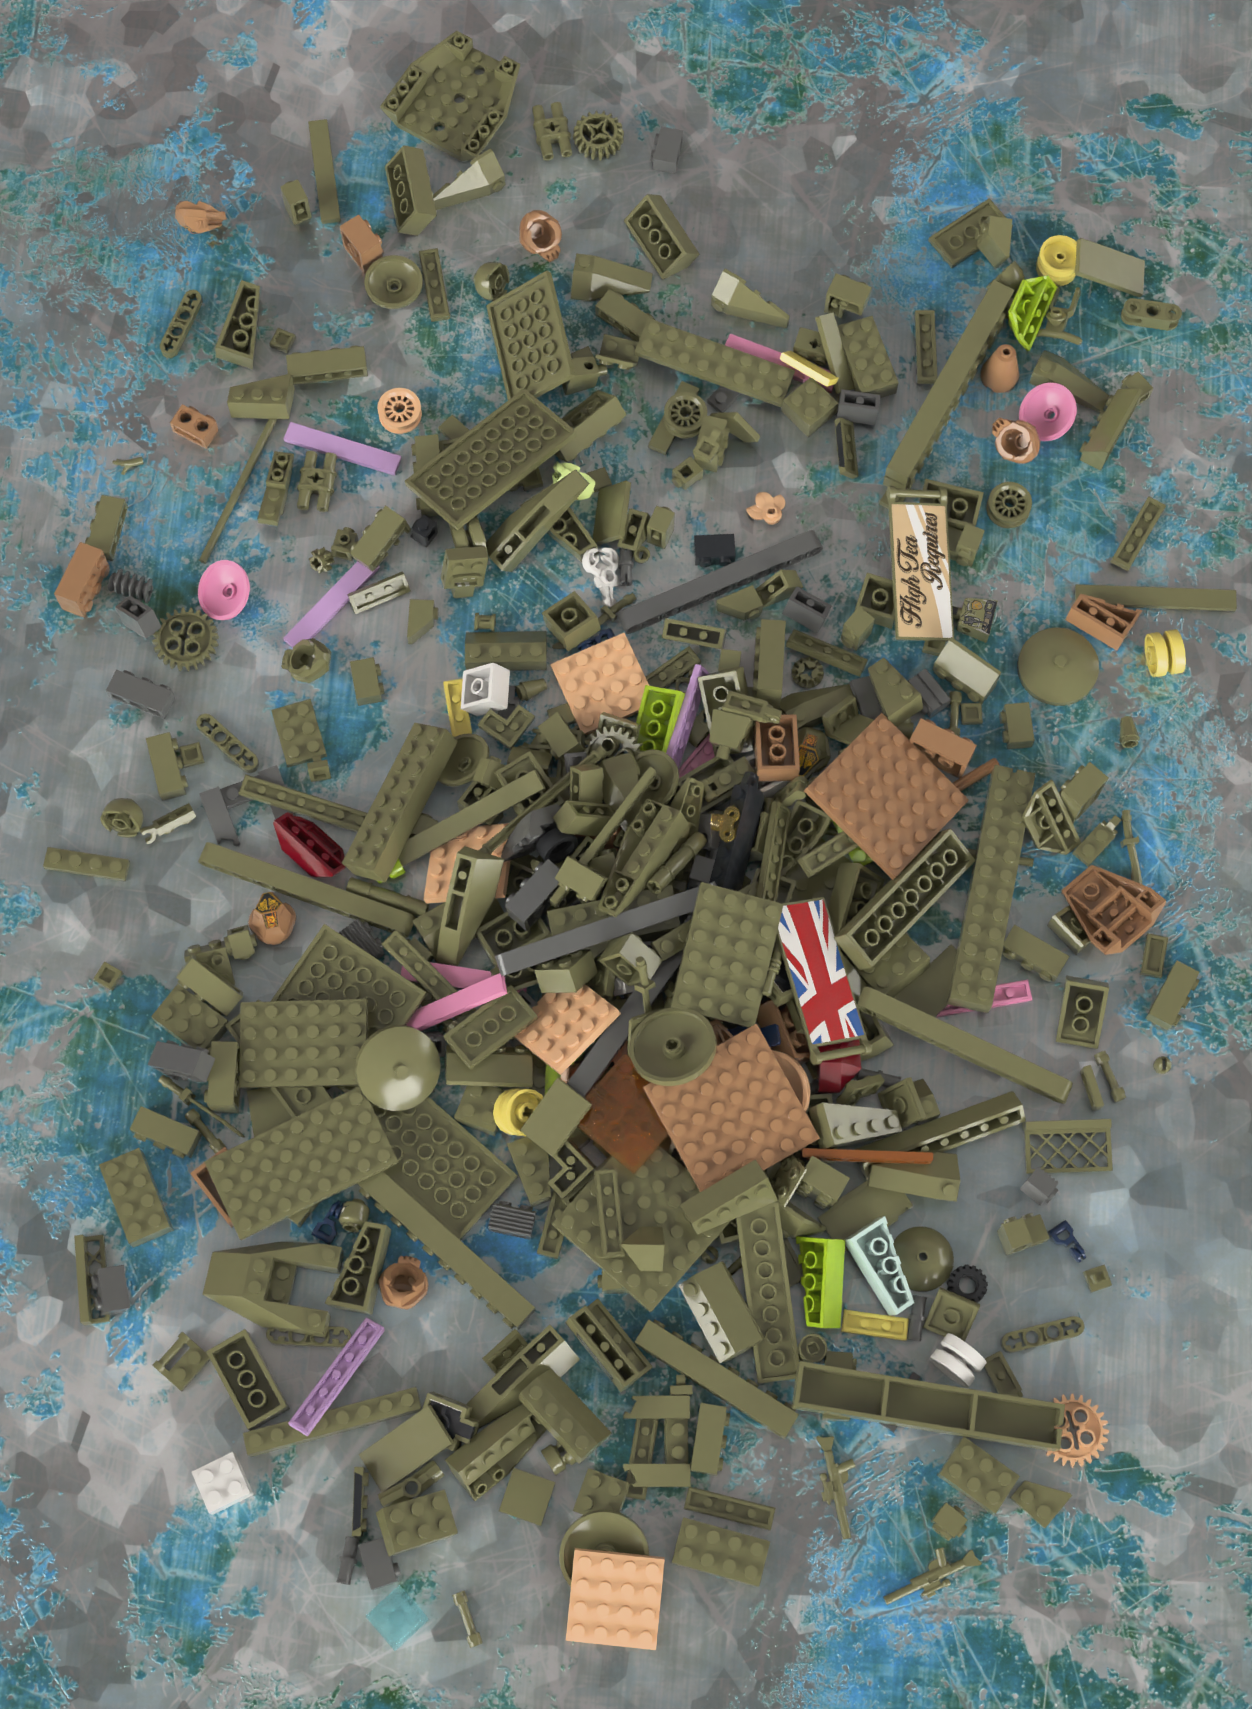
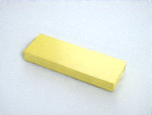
[780,351,838,386]
[443,679,472,737]
[841,1309,909,1341]

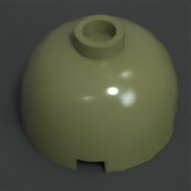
[986,261,1025,298]
[473,262,510,301]
[100,798,144,838]

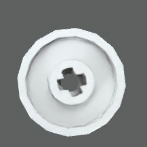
[929,1333,987,1388]

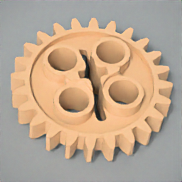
[1046,1394,1109,1468]

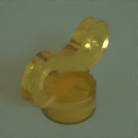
[710,806,740,842]

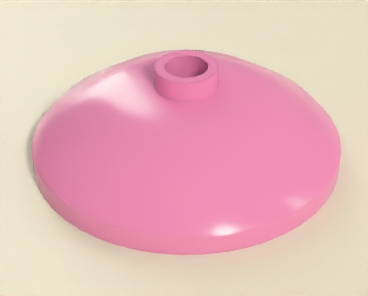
[1019,383,1077,441]
[198,560,250,621]

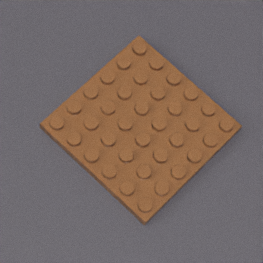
[804,713,969,880]
[643,1024,820,1192]

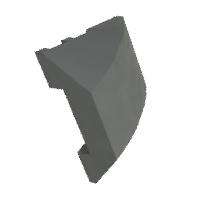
[501,804,561,862]

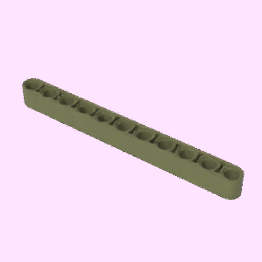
[198,842,416,938]
[856,986,1073,1104]

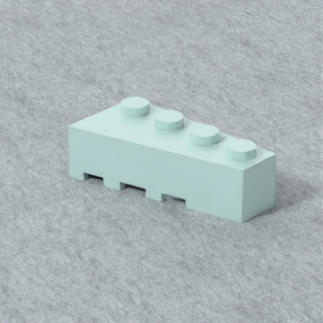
[845,1216,914,1316]

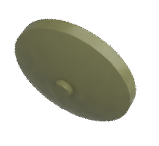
[1017,628,1099,706]
[629,1008,717,1086]
[355,1025,440,1111]
[559,1510,649,1587]

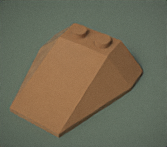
[1062,865,1166,955]

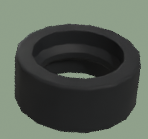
[536,827,578,864]

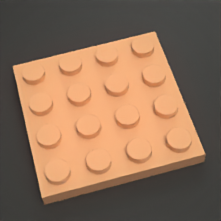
[550,633,649,735]
[424,823,511,904]
[514,985,621,1075]
[566,1548,665,1650]

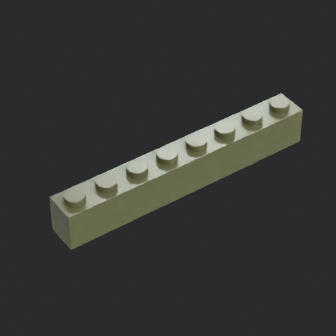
[854,1091,1026,1180]
[634,1319,799,1439]
[243,1387,422,1457]

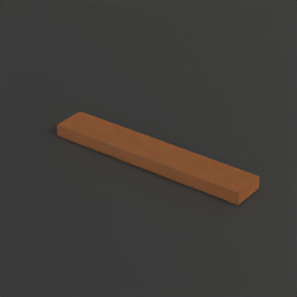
[801,1148,933,1164]

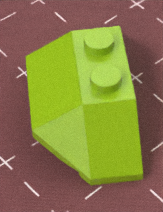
[1008,275,1057,351]

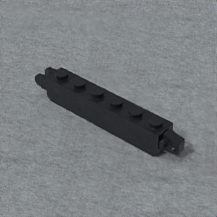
[709,771,765,891]

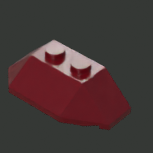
[273,812,346,877]
[817,1039,861,1093]

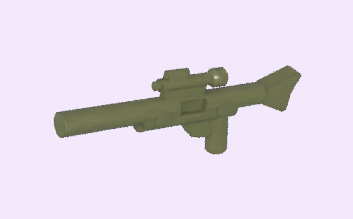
[816,1436,856,1540]
[883,1547,982,1605]

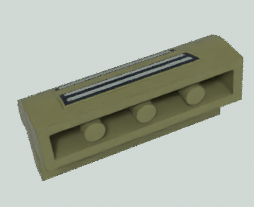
[566,1299,653,1393]

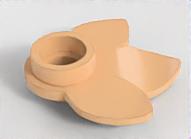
[746,492,785,525]

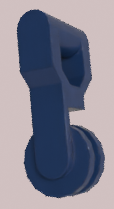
[578,628,615,651]
[311,1200,344,1245]
[1048,1220,1086,1263]

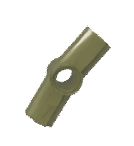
[377,1460,445,1508]

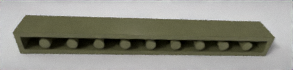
[357,1171,536,1330]

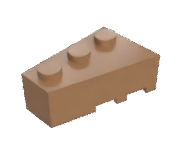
[1065,594,1143,651]

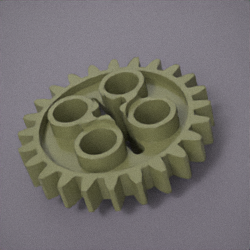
[152,607,219,671]
[583,725,644,765]

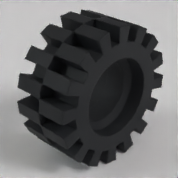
[947,1264,988,1303]

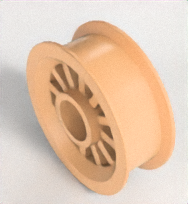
[377,388,422,434]

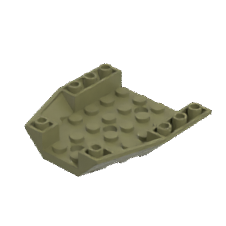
[380,31,520,161]

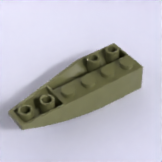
[486,470,590,572]
[642,777,704,895]
[598,798,689,917]
[436,846,504,966]
[467,1324,580,1429]
[445,1404,547,1501]

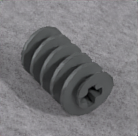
[108,568,153,604]

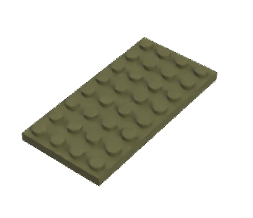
[405,389,577,530]
[204,1087,399,1240]
[369,1097,518,1241]

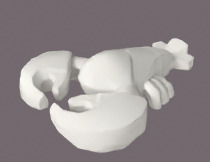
[582,547,619,607]

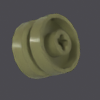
[449,515,488,555]

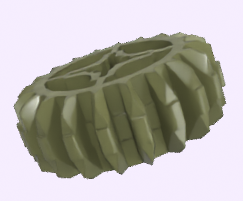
[573,110,624,161]

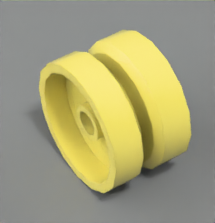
[1036,235,1077,286]
[1144,629,1186,677]
[493,1088,543,1136]

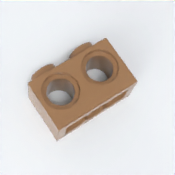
[170,404,219,449]

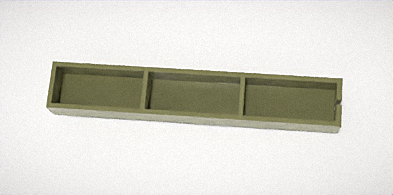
[883,280,1015,489]
[947,765,1036,1013]
[791,1361,1065,1452]

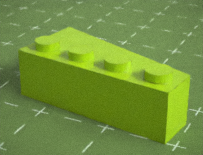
[795,1236,845,1328]

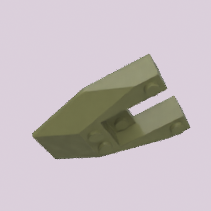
[203,1241,344,1338]

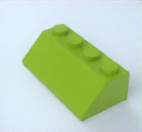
[636,685,685,753]

